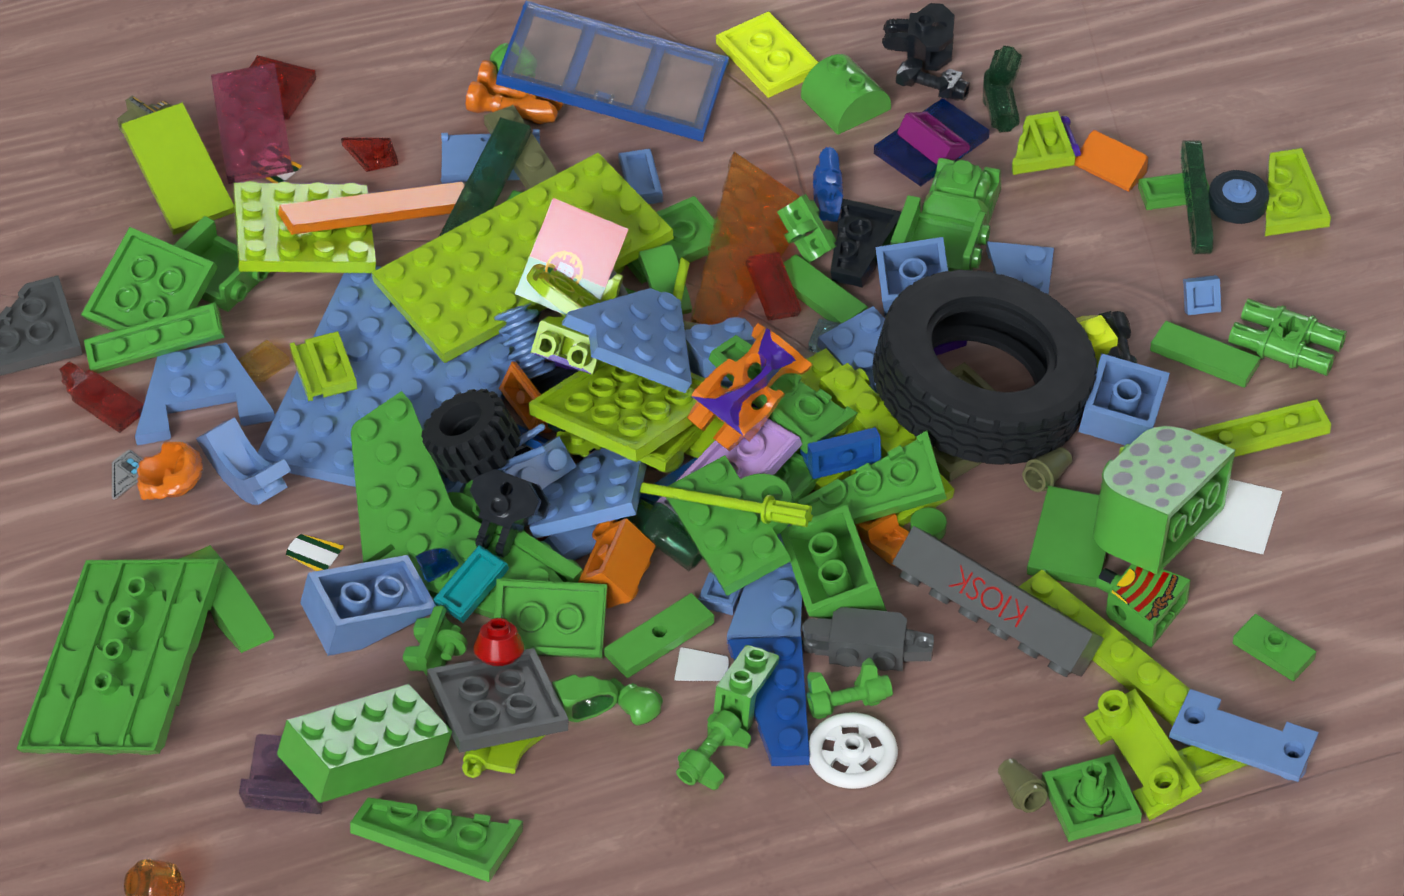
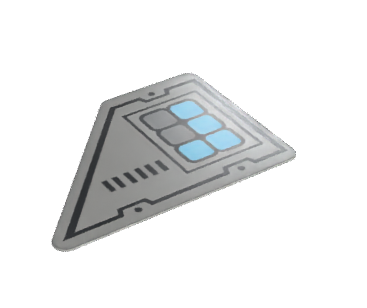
[112,450,143,499]

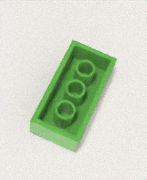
[277,684,452,803]

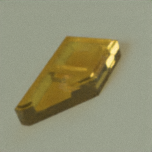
[238,339,290,382]

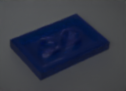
[874,98,990,187]

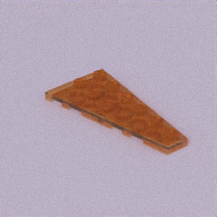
[690,152,800,325]

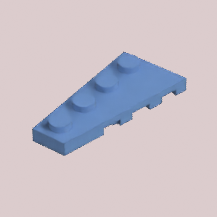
[727,524,802,644]

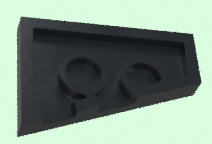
[830,199,901,288]

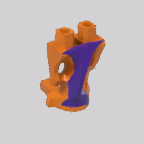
[687,323,813,451]

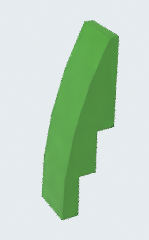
[180,545,274,653]

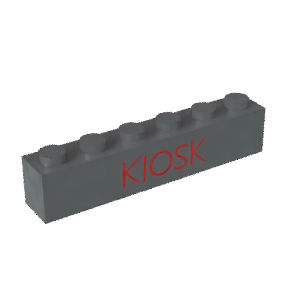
[892,526,1104,677]

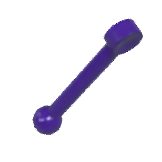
[1060,116,1081,157]

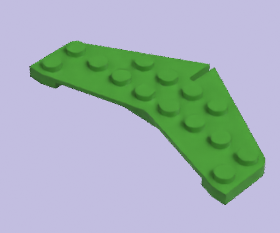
[351,391,563,619]

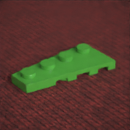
[708,335,858,454]
[797,431,947,525]
[350,797,523,882]

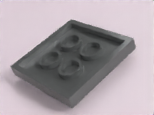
[427,648,569,753]

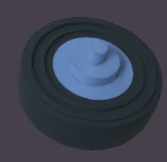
[1208,170,1269,224]

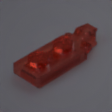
[59,361,144,433]

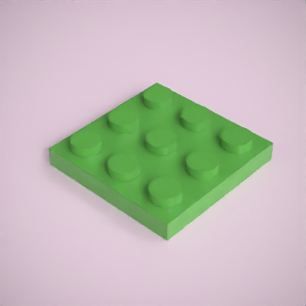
[81,227,218,331]

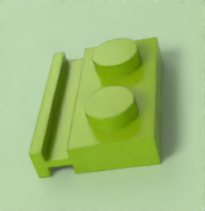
[289,331,357,402]

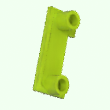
[1084,689,1202,821]

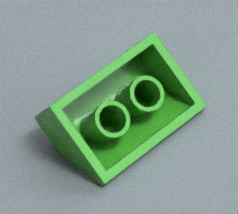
[780,505,887,619]

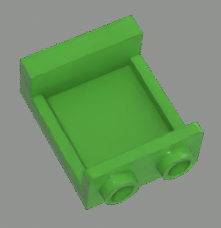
[891,195,990,272]
[174,216,269,312]

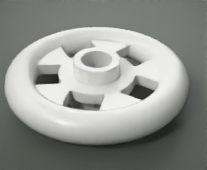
[808,712,898,789]

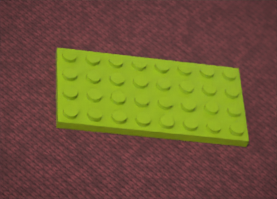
[372,153,674,363]

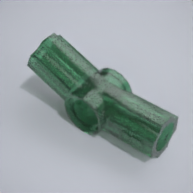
[982,45,1022,133]
[616,499,703,571]

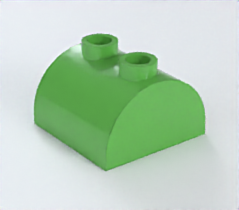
[801,54,891,135]

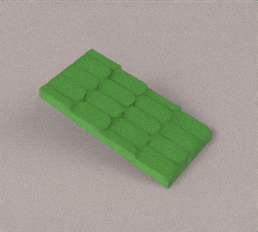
[17,559,224,755]

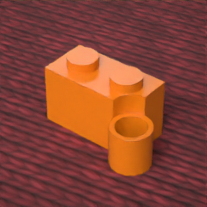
[578,518,656,609]

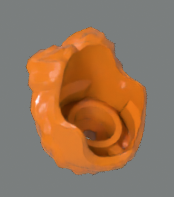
[137,442,203,500]

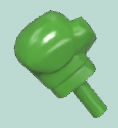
[610,678,663,726]

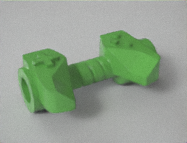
[807,658,893,719]
[676,710,751,790]

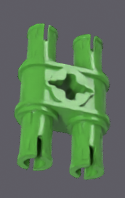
[1228,298,1347,376]

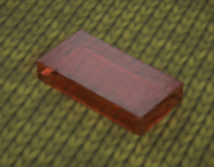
[745,252,802,321]

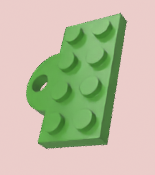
[665,455,794,596]

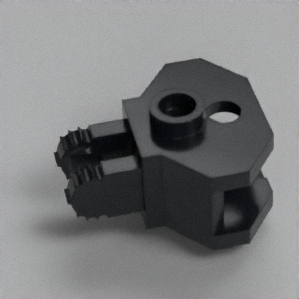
[882,3,955,71]
[470,469,550,558]

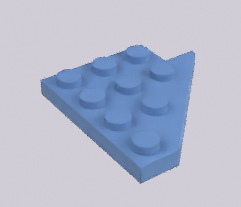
[562,288,692,393]
[529,448,647,539]

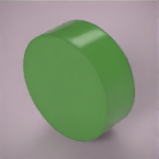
[910,507,947,540]

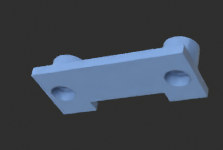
[1169,689,1319,782]

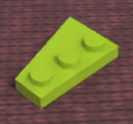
[1265,148,1331,236]

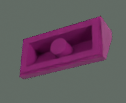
[897,112,971,165]

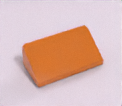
[1075,130,1148,192]
[499,361,552,433]

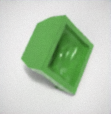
[922,158,1001,225]

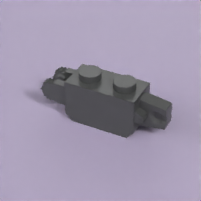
[802,607,934,671]

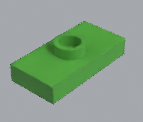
[1233,614,1316,682]

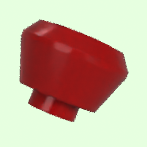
[473,618,524,666]

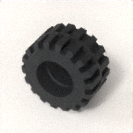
[422,389,521,483]

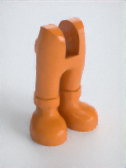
[465,60,564,124]

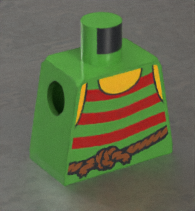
[1096,564,1190,648]

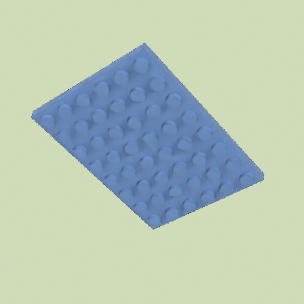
[258,266,542,493]

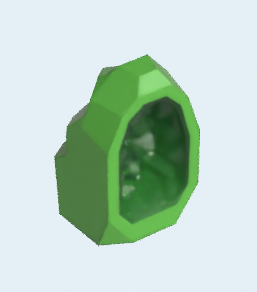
[552,674,619,722]

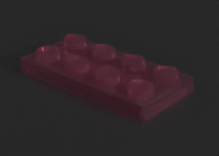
[211,63,293,184]

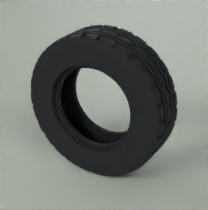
[872,270,1097,465]

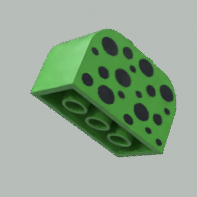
[1093,426,1235,575]

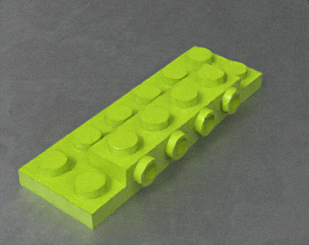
[798,348,954,527]

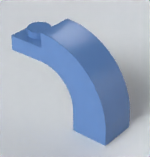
[196,417,291,505]

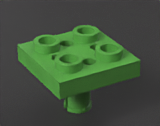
[1042,754,1142,842]

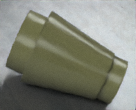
[1022,447,1072,492]
[998,758,1048,813]

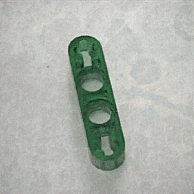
[1181,140,1213,254]

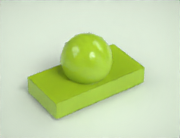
[639,424,702,473]

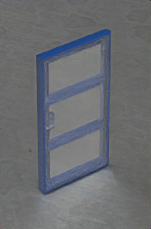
[496,1,729,142]

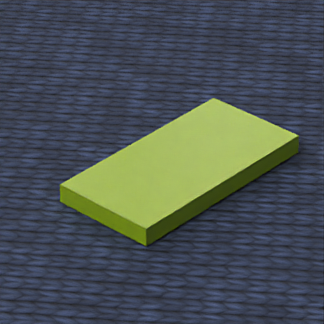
[121,102,235,235]

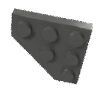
[0,275,83,376]

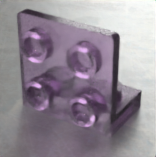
[239,734,323,814]

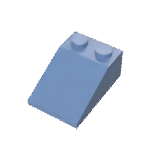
[300,555,436,656]

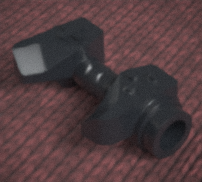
[896,57,970,101]
[1099,311,1138,364]

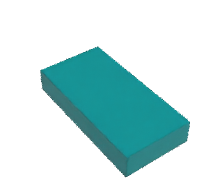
[433,545,509,623]

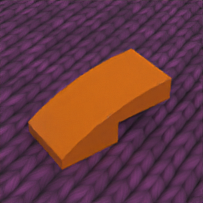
[856,514,910,567]

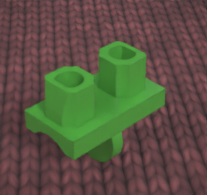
[402,606,468,676]

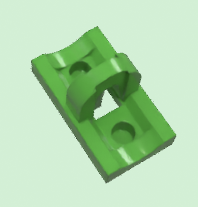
[777,194,836,263]

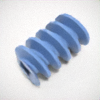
[494,303,556,378]

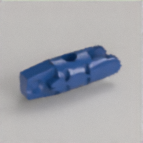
[813,147,843,222]

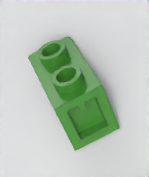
[713,645,779,732]

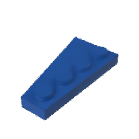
[728,636,809,766]

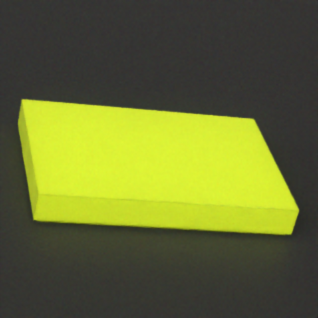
[716,11,819,98]

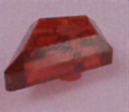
[341,137,399,172]

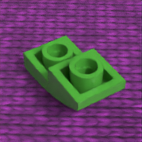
[638,244,692,315]

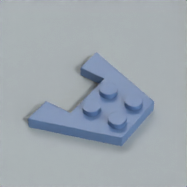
[135,343,275,445]

